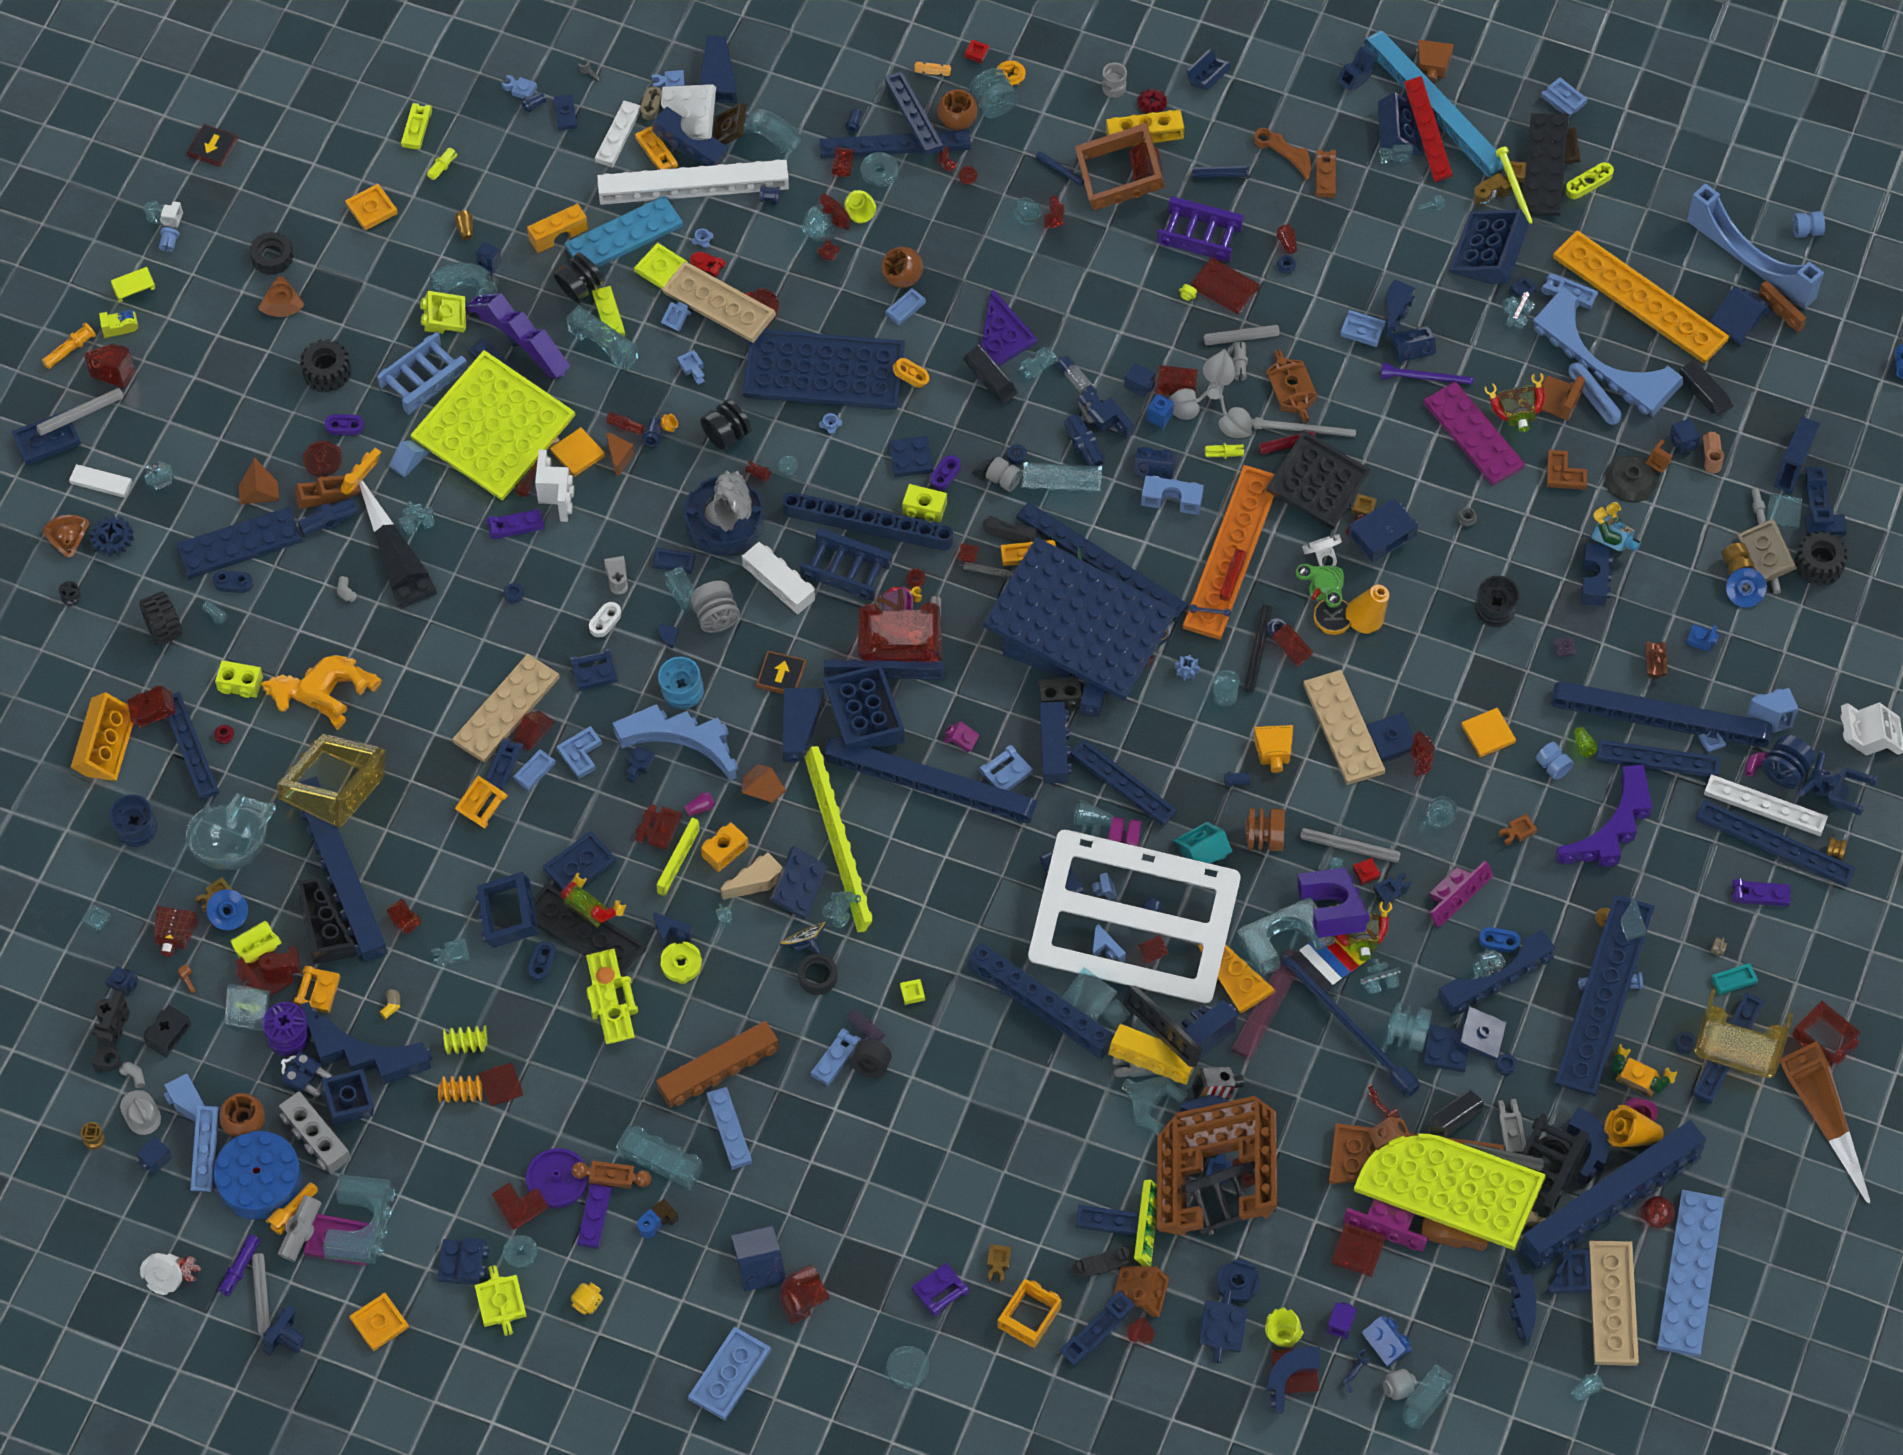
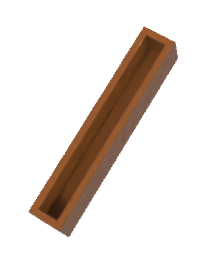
[656,1020,779,1108]

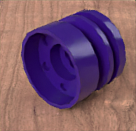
[262,1002,310,1056]

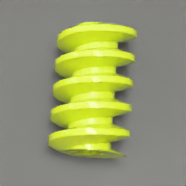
[443,1025,487,1055]

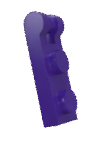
[486,509,544,539]
[1732,879,1790,907]

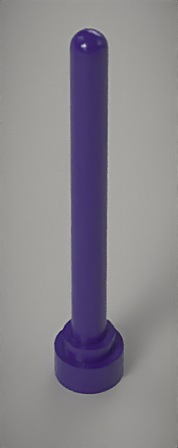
[1381,363,1474,385]

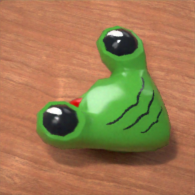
[1295,564,1344,608]

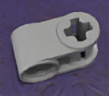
[604,556,628,595]

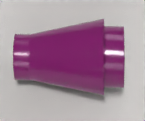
[684,791,716,817]

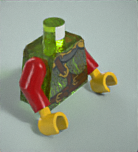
[1484,373,1545,432]
[561,873,626,928]
[1329,901,1392,961]

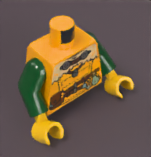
[1612,1044,1677,1098]

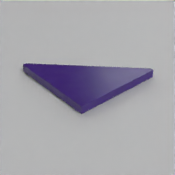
[976,290,1038,380]

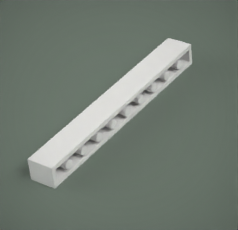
[597,160,789,205]

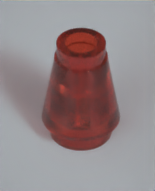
[1277,224,1298,254]

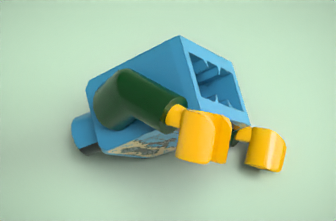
[1591,502,1641,552]

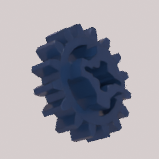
[90,515,134,557]

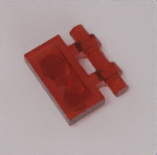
[635,804,682,850]

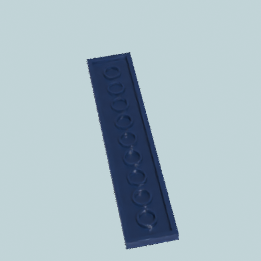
[1555,895,1655,1096]

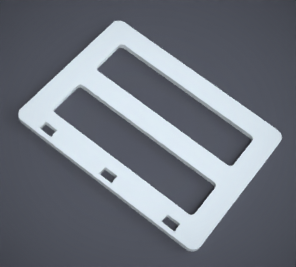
[1028,830,1241,1004]

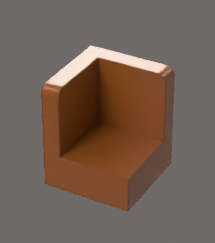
[1646,439,1673,473]

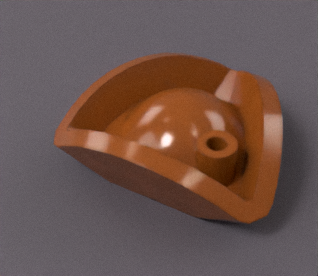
[258,276,304,317]
[42,515,89,558]

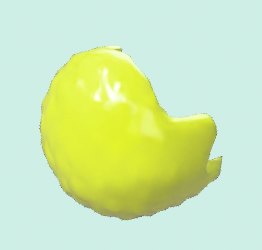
[844,190,876,223]

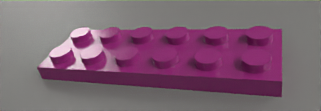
[1424,381,1525,486]

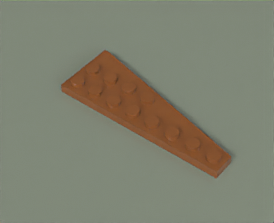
[1329,1123,1504,1184]

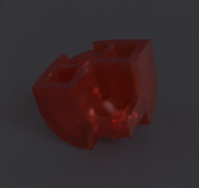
[779,1264,830,1324]

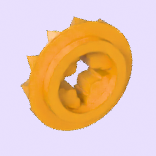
[996,61,1026,87]

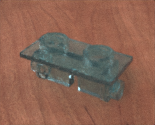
[1018,345,1057,380]

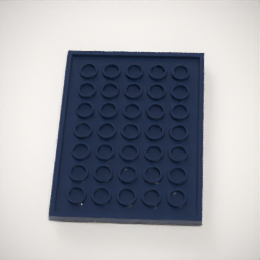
[983,537,1177,701]

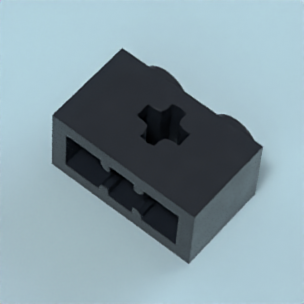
[144,1005,192,1058]

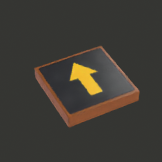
[756,651,806,694]

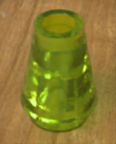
[1573,727,1597,757]

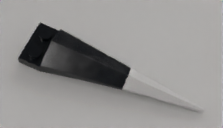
[359,480,437,609]

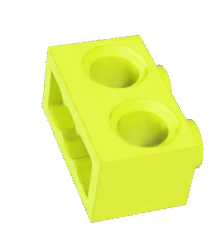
[215,660,263,698]

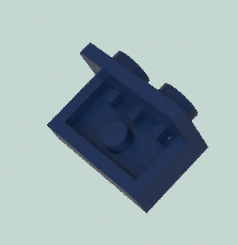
[1186,49,1231,90]
[1134,447,1177,480]

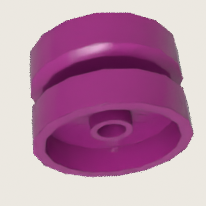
[1107,817,1141,847]

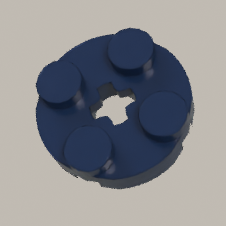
[1217,1260,1260,1303]

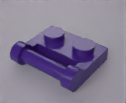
[912,1262,970,1317]

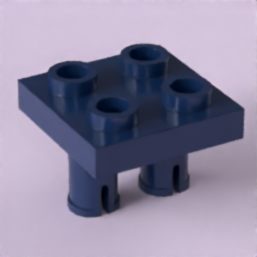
[262,1305,305,1356]

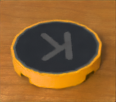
[1313,599,1351,635]

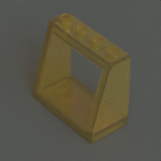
[277,734,386,828]

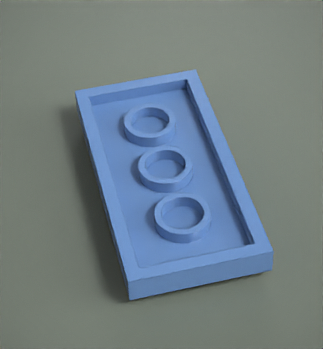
[688,1327,771,1420]

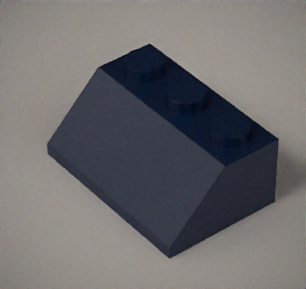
[1378,92,1422,155]

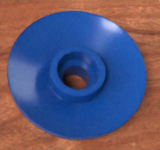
[1726,568,1767,607]
[206,889,248,931]

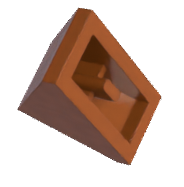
[606,433,634,476]

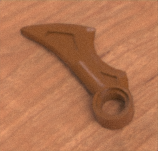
[1254,128,1311,181]

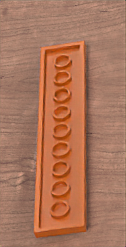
[1183,465,1275,640]

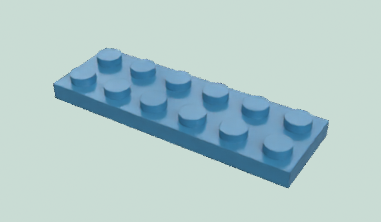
[565,195,684,268]

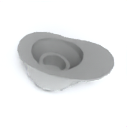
[120,1090,161,1135]

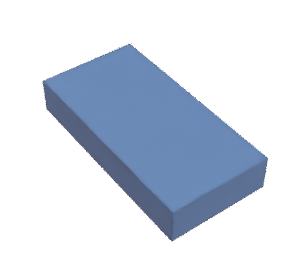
[885,288,926,326]
[513,749,556,791]

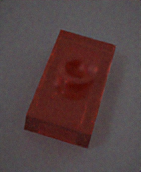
[1272,623,1313,667]

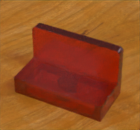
[1129,141,1163,181]

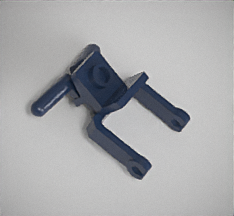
[1798,751,1879,815]

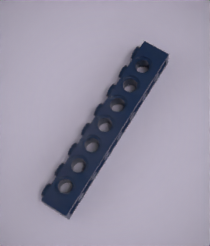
[968,943,1114,1060]

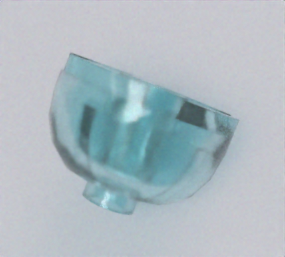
[801,203,835,242]

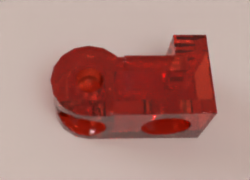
[259,946,301,977]

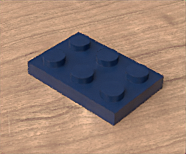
[11,410,81,465]
[543,831,617,892]
[770,846,828,920]

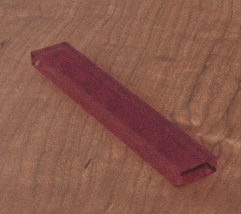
[1232,948,1297,1060]

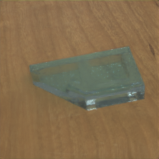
[1621,898,1647,940]

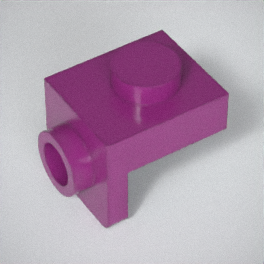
[944,721,979,753]

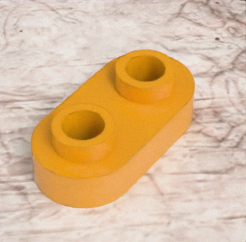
[893,358,929,388]

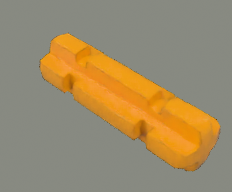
[914,61,951,76]

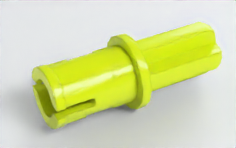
[427,148,457,180]
[1204,443,1244,459]

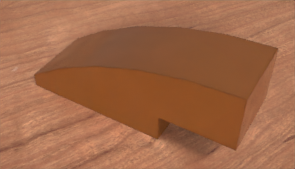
[294,476,360,509]
[1420,1218,1488,1251]

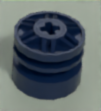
[1761,735,1816,789]
[109,794,158,847]

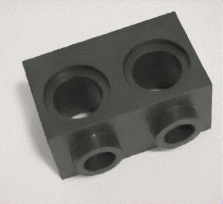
[1038,677,1082,710]

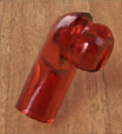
[938,147,956,171]

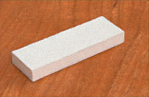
[69,464,132,498]

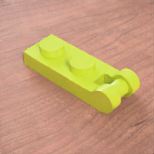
[401,103,432,150]

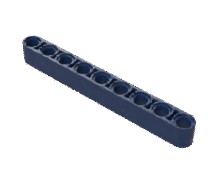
[783,492,953,551]

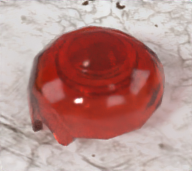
[1640,1196,1675,1228]

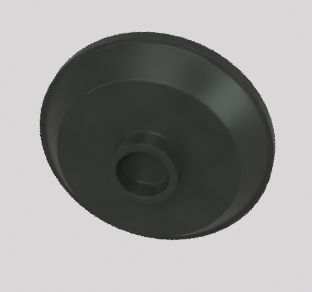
[1605,455,1659,502]

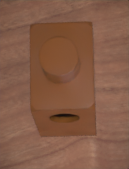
[1417,40,1454,83]

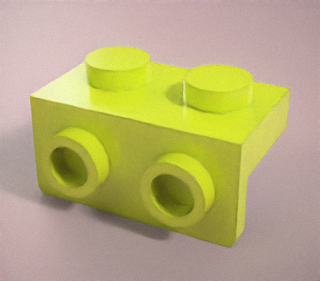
[230,921,281,964]

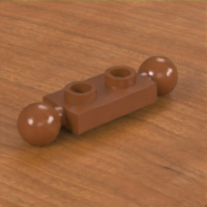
[571,1161,652,1189]

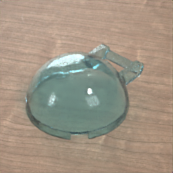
[185,793,276,871]

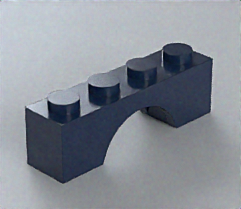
[652,106,728,166]

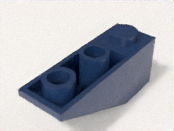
[1384,279,1416,338]

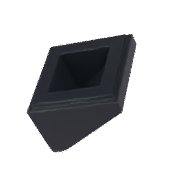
[972,457,995,481]

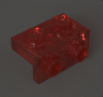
[1410,731,1435,777]

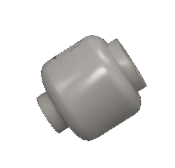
[1383,1369,1417,1400]

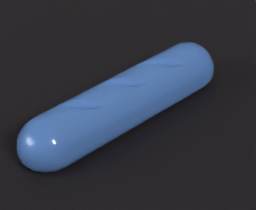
[1568,362,1621,425]

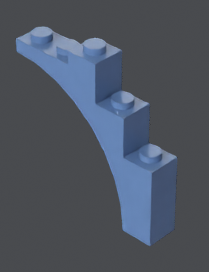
[613,704,738,781]

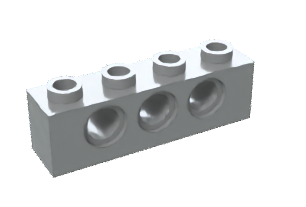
[279,1091,351,1175]

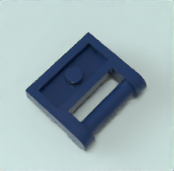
[570,648,618,691]

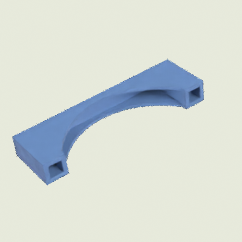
[1687,183,1824,310]
[1533,287,1683,418]

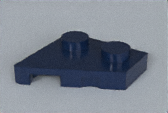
[1549,1249,1591,1294]

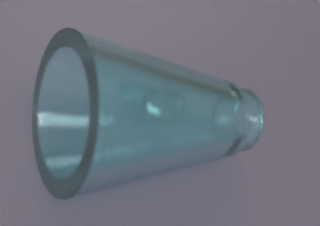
[1073,799,1114,837]

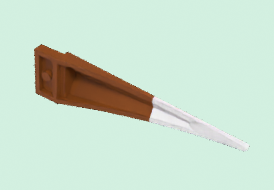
[1779,1041,1870,1204]

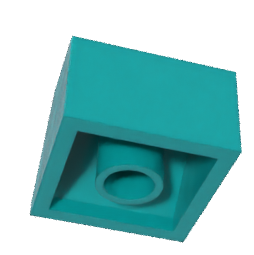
[1173,822,1232,864]

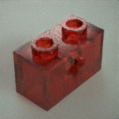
[127,685,176,727]

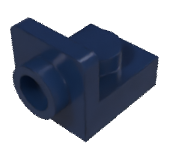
[105,966,139,997]

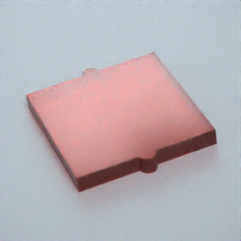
[479,1062,523,1106]

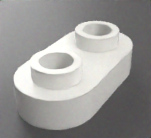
[589,602,621,638]

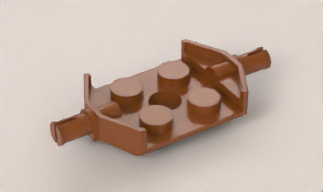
[1266,349,1317,423]

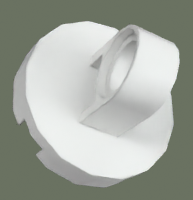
[1302,534,1342,566]
[140,1253,182,1295]

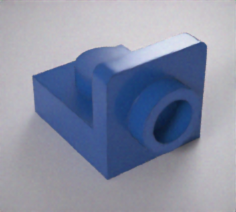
[1686,624,1719,651]

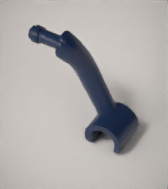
[1342,1349,1370,1393]

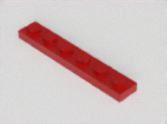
[1404,76,1453,183]

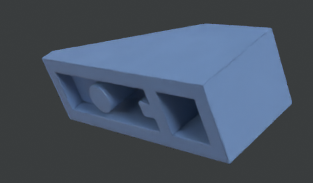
[164,1074,205,1122]

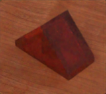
[513,710,555,751]

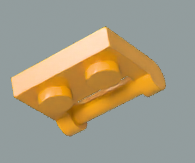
[455,776,508,829]
[293,966,341,1014]

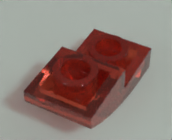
[819,193,850,230]

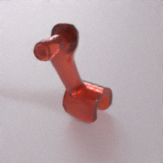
[1368,1084,1401,1119]

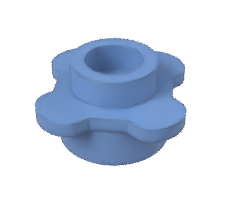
[692,229,713,248]
[819,413,842,434]

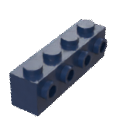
[1040,702,1071,783]

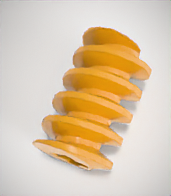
[438,1075,482,1103]

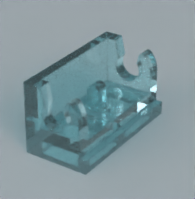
[664,567,696,613]

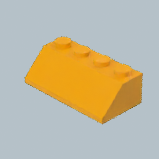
[70,692,137,781]

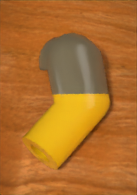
[379,989,400,1020]

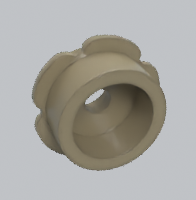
[1710,937,1727,957]

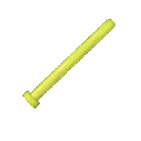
[1495,147,1532,224]

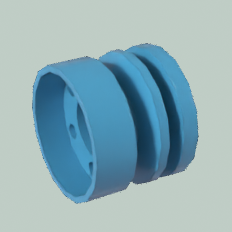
[658,657,704,710]

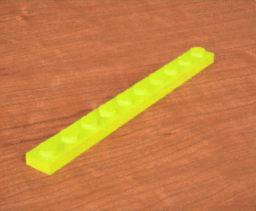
[804,746,872,932]

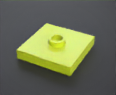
[634,242,688,289]

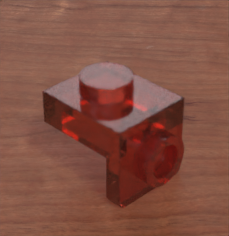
[832,147,854,177]
[1044,195,1065,228]
[386,899,422,934]

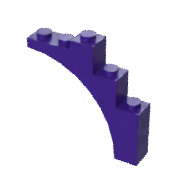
[1555,765,1653,867]

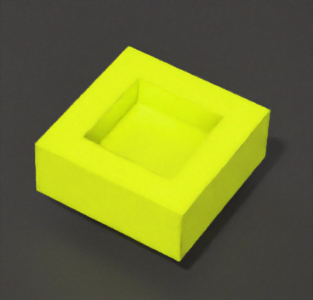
[900,979,925,1005]

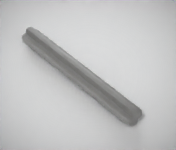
[37,388,123,435]
[1300,828,1401,863]

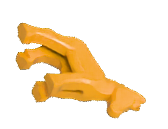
[261,655,382,730]

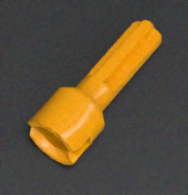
[266,1182,318,1235]

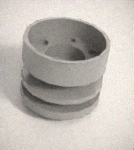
[690,581,740,633]

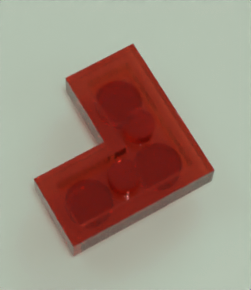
[492,1182,550,1230]

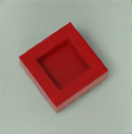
[965,39,989,64]
[1353,858,1381,885]

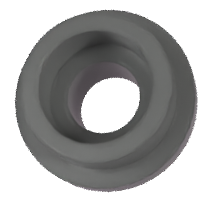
[1457,507,1477,526]

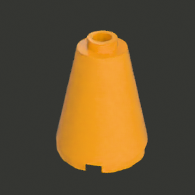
[1346,585,1389,634]
[1604,1105,1664,1147]

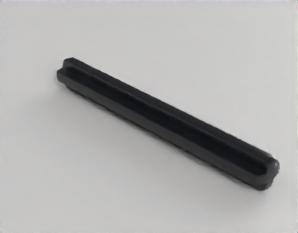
[1244,604,1272,693]

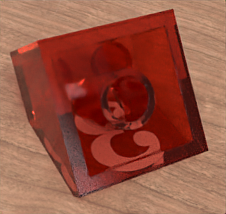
[84,344,135,389]

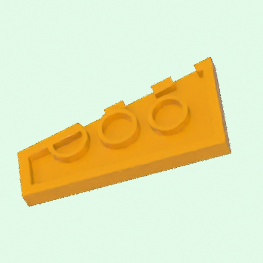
[1198,944,1276,1014]

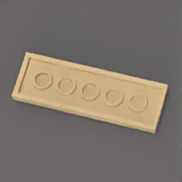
[662,261,776,343]
[452,654,560,763]
[1303,670,1385,785]
[1588,1241,1639,1366]

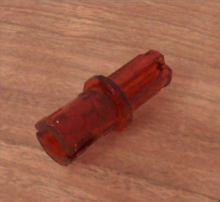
[606,411,644,435]

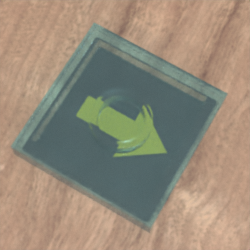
[225,984,270,1031]

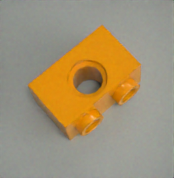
[701,823,749,872]

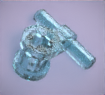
[822,891,861,928]

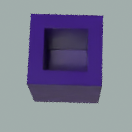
[1327,1302,1357,1339]

